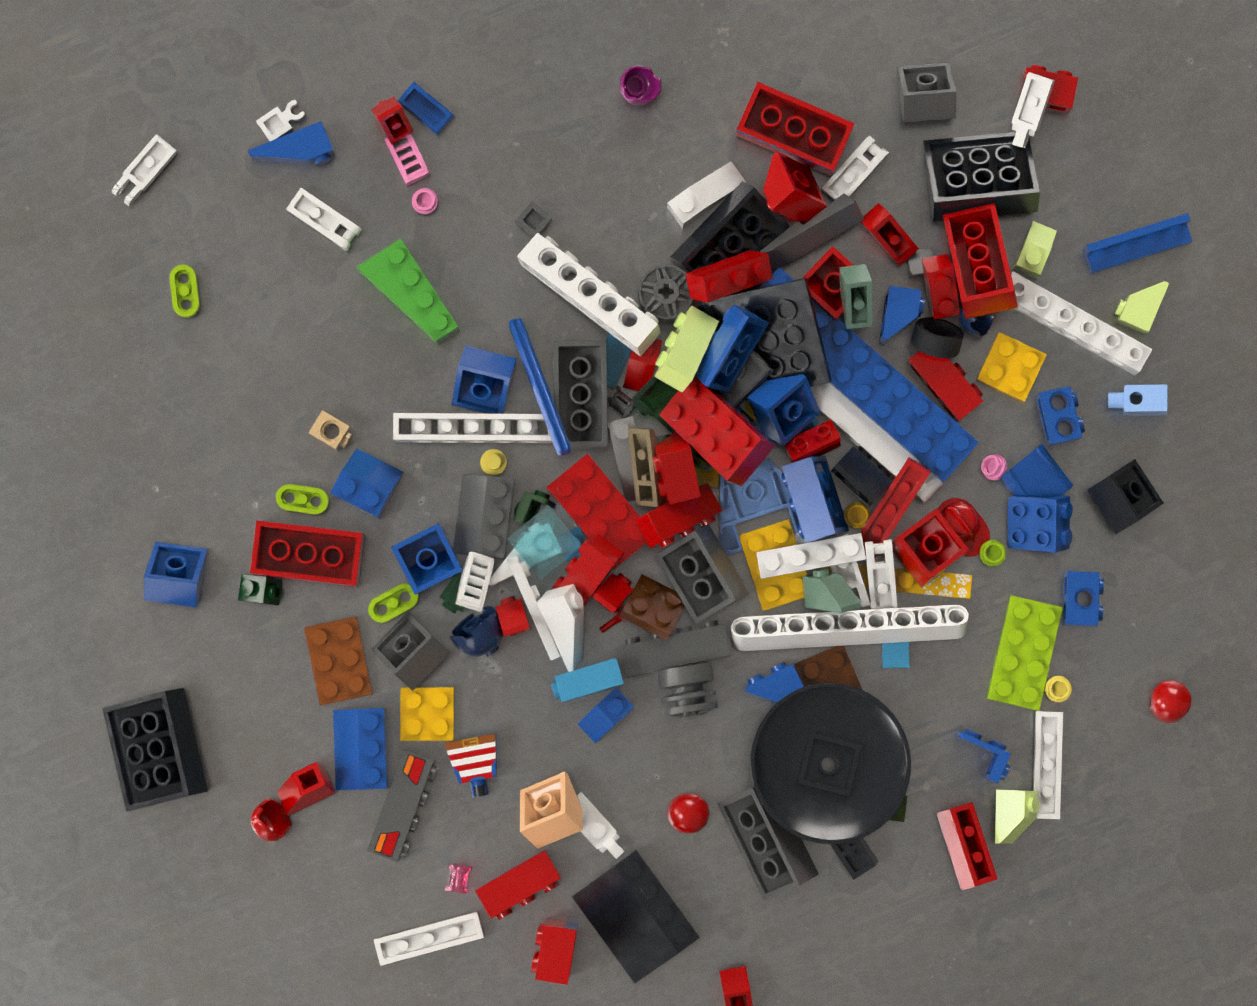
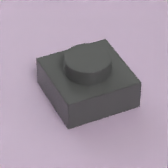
[515,201,552,237]

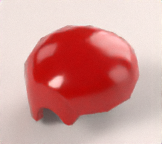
[1150,680,1192,723]
[666,794,710,834]
[251,799,291,841]

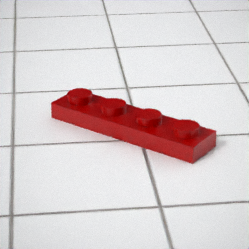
[860,457,931,558]

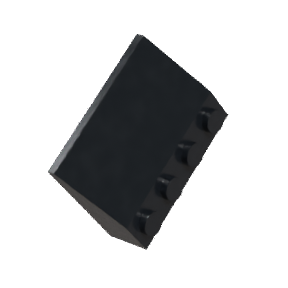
[923,132,1040,222]
[670,181,790,294]
[102,688,208,812]
[572,849,700,983]

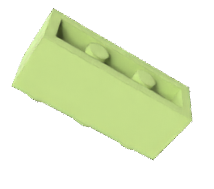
[654,305,719,392]

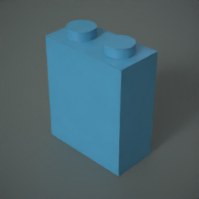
[551,658,624,703]

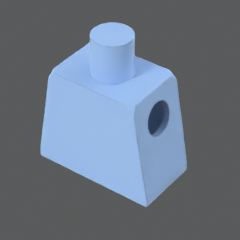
[1108,385,1168,416]

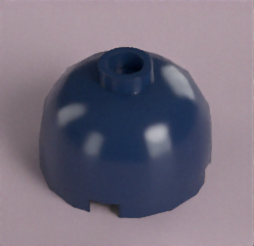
[450,606,503,657]

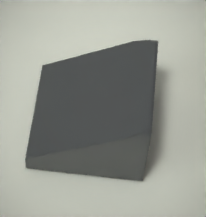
[907,248,934,278]

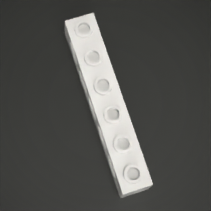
[517,233,661,357]
[1011,271,1152,376]
[393,413,553,444]

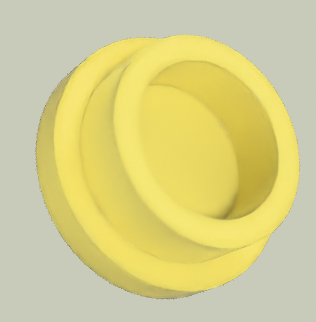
[480,449,507,476]
[1045,676,1072,702]

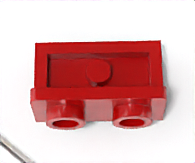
[784,419,841,463]

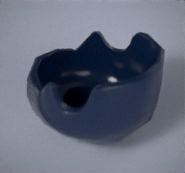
[959,306,994,338]

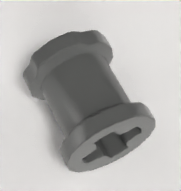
[607,385,639,418]

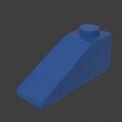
[248,121,335,165]

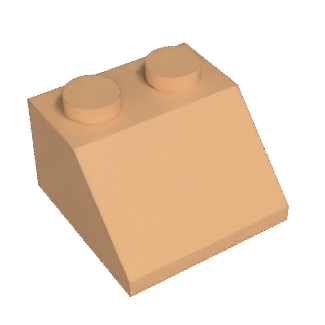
[520,772,583,849]

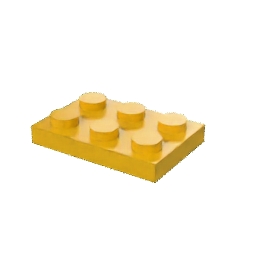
[738,519,807,611]

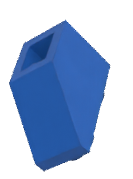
[744,662,807,703]

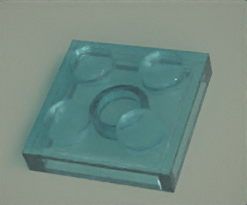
[507,505,582,580]

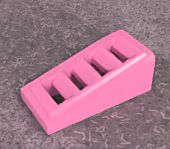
[384,134,431,187]

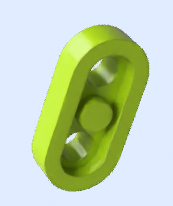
[169,265,200,318]
[276,484,329,515]
[368,583,419,623]

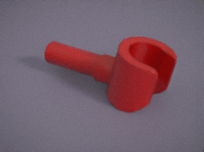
[599,605,627,633]

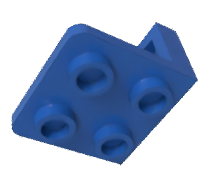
[1008,495,1073,553]
[955,729,1011,783]

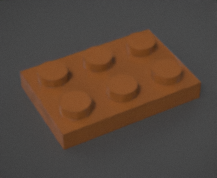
[304,616,373,706]

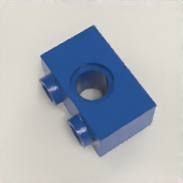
[1063,571,1104,627]

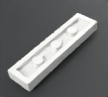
[756,533,866,579]
[507,556,560,660]
[1033,711,1063,819]
[374,911,484,966]

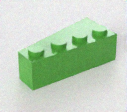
[356,238,460,345]

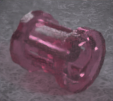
[445,863,472,894]

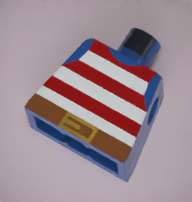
[445,734,497,798]

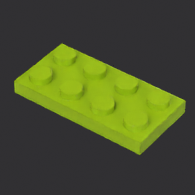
[986,595,1063,711]

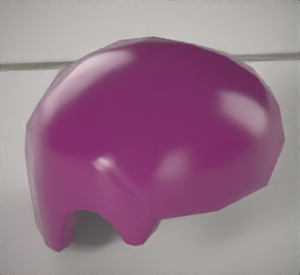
[620,65,662,106]

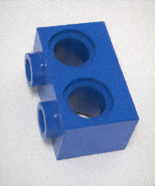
[1036,386,1085,447]

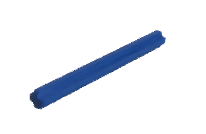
[509,318,571,456]

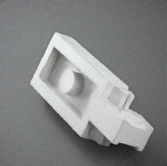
[1011,72,1055,148]
[577,792,624,859]

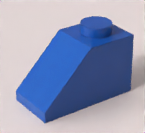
[577,688,634,743]

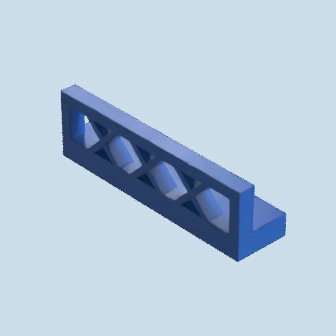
[1083,213,1192,274]

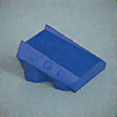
[1001,444,1074,498]

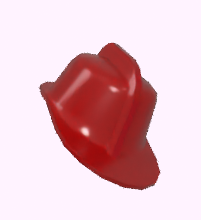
[937,498,990,557]

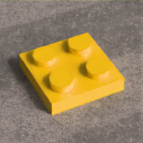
[976,332,1047,403]
[400,687,454,741]

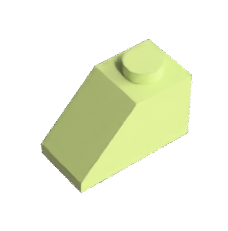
[1012,221,1057,280]
[1115,281,1169,335]
[995,790,1040,844]

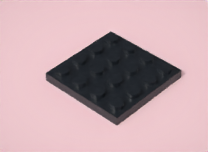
[704,278,832,400]

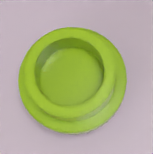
[979,540,1006,567]

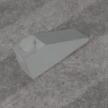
[607,416,636,501]

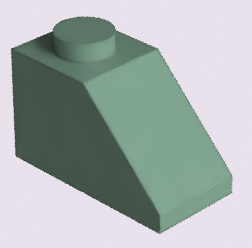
[840,264,873,329]
[802,568,861,613]

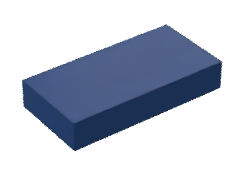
[397,82,454,136]

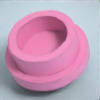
[412,188,438,215]
[981,454,1007,481]

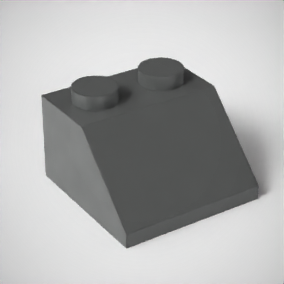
[897,63,956,123]
[371,612,450,691]

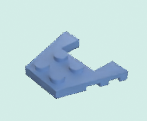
[719,458,799,556]

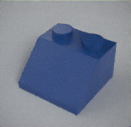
[879,286,925,346]
[451,346,517,414]
[747,374,821,446]
[330,449,404,519]
[391,523,463,594]
[144,542,208,607]

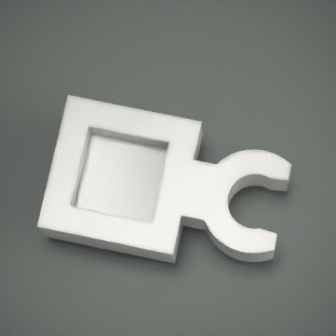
[256,100,306,141]

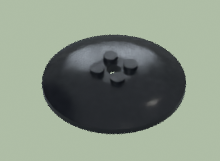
[750,683,911,844]

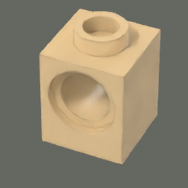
[309,410,352,451]

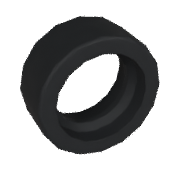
[911,317,964,358]

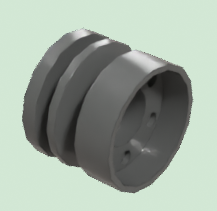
[638,264,693,326]
[657,663,718,718]

